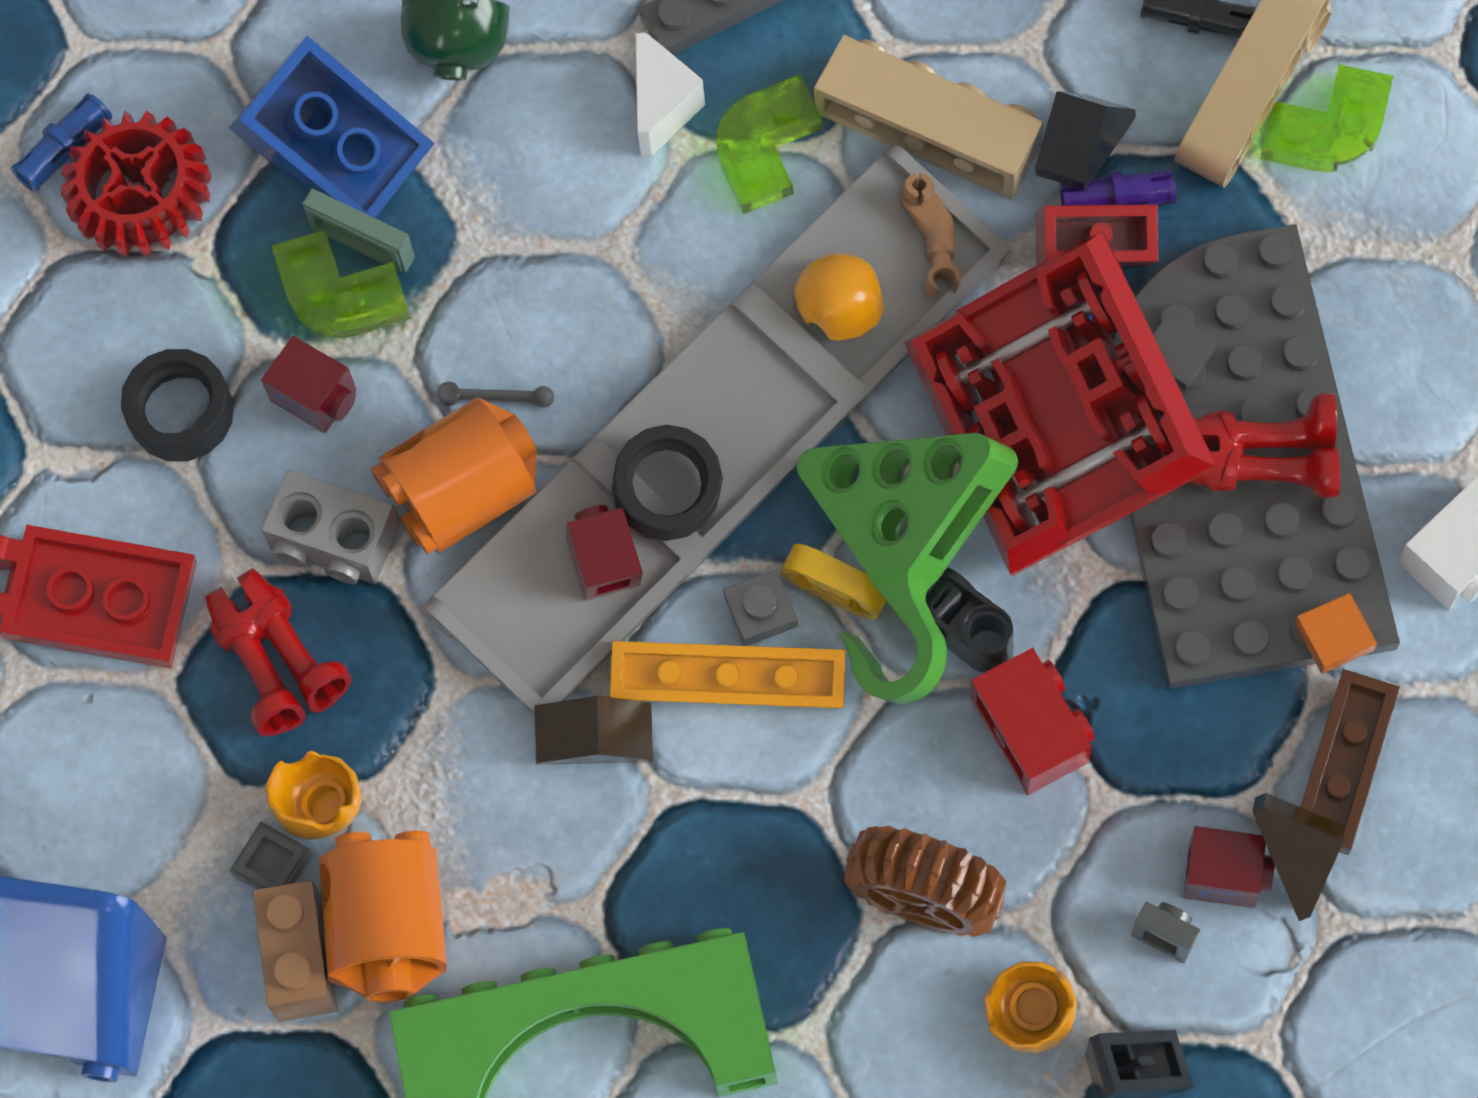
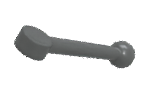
[437,381,554,408]

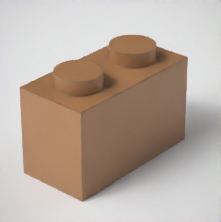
[253,880,338,1022]

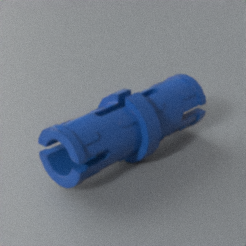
[10,93,113,193]

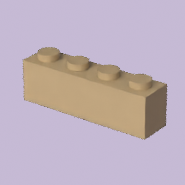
[814,35,1043,200]

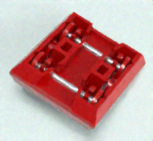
[904,231,1217,576]

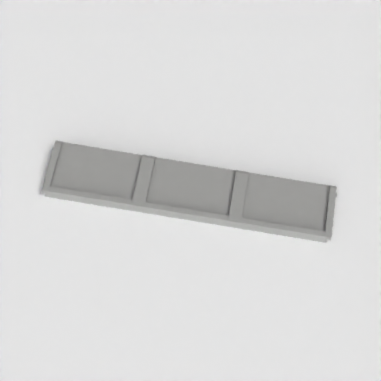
[421,144,1012,714]

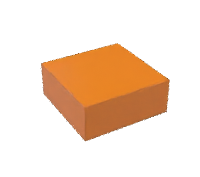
[1295,593,1377,674]

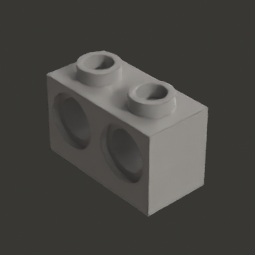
[261,469,401,585]

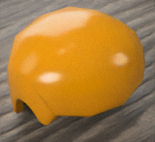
[794,253,885,341]
[265,751,362,840]
[984,961,1077,1053]

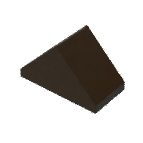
[534,695,653,765]
[1252,793,1346,921]

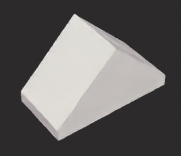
[636,33,705,157]

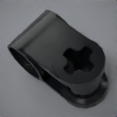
[925,567,1014,673]

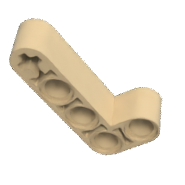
[1174,0,1332,188]

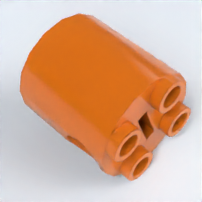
[370,397,537,555]
[319,830,447,1003]

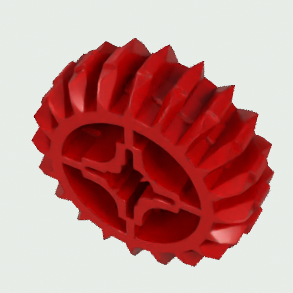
[61,110,211,257]

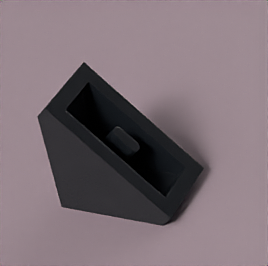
[1035,91,1136,191]
[1085,1029,1193,1098]

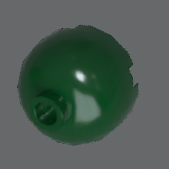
[400,0,510,81]

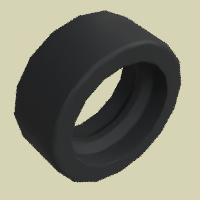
[121,349,234,461]
[611,424,723,541]

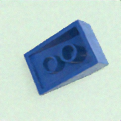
[228,36,435,218]

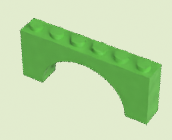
[389,928,778,1098]

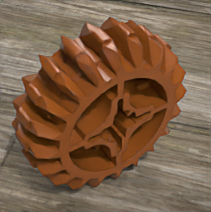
[844,825,1006,937]

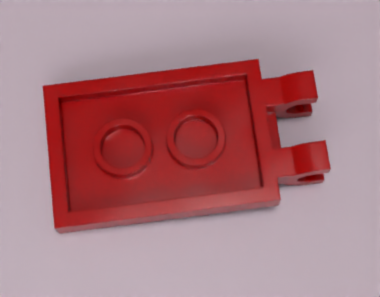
[0,524,197,669]

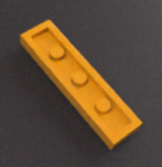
[610,641,846,708]

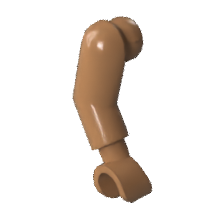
[899,172,962,298]

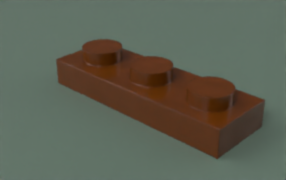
[1300,669,1400,856]

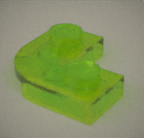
[1260,64,1393,172]
[716,74,822,214]
[272,230,411,338]

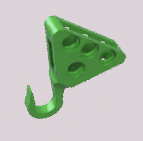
[797,433,1018,704]

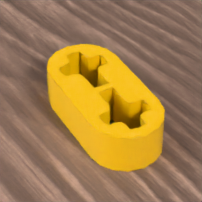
[780,544,887,620]

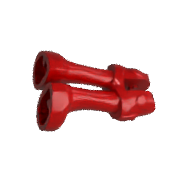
[1188,393,1340,499]
[205,568,352,737]

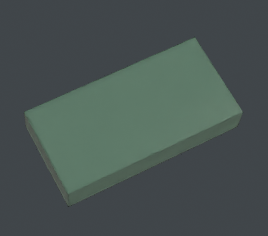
[303,188,415,273]

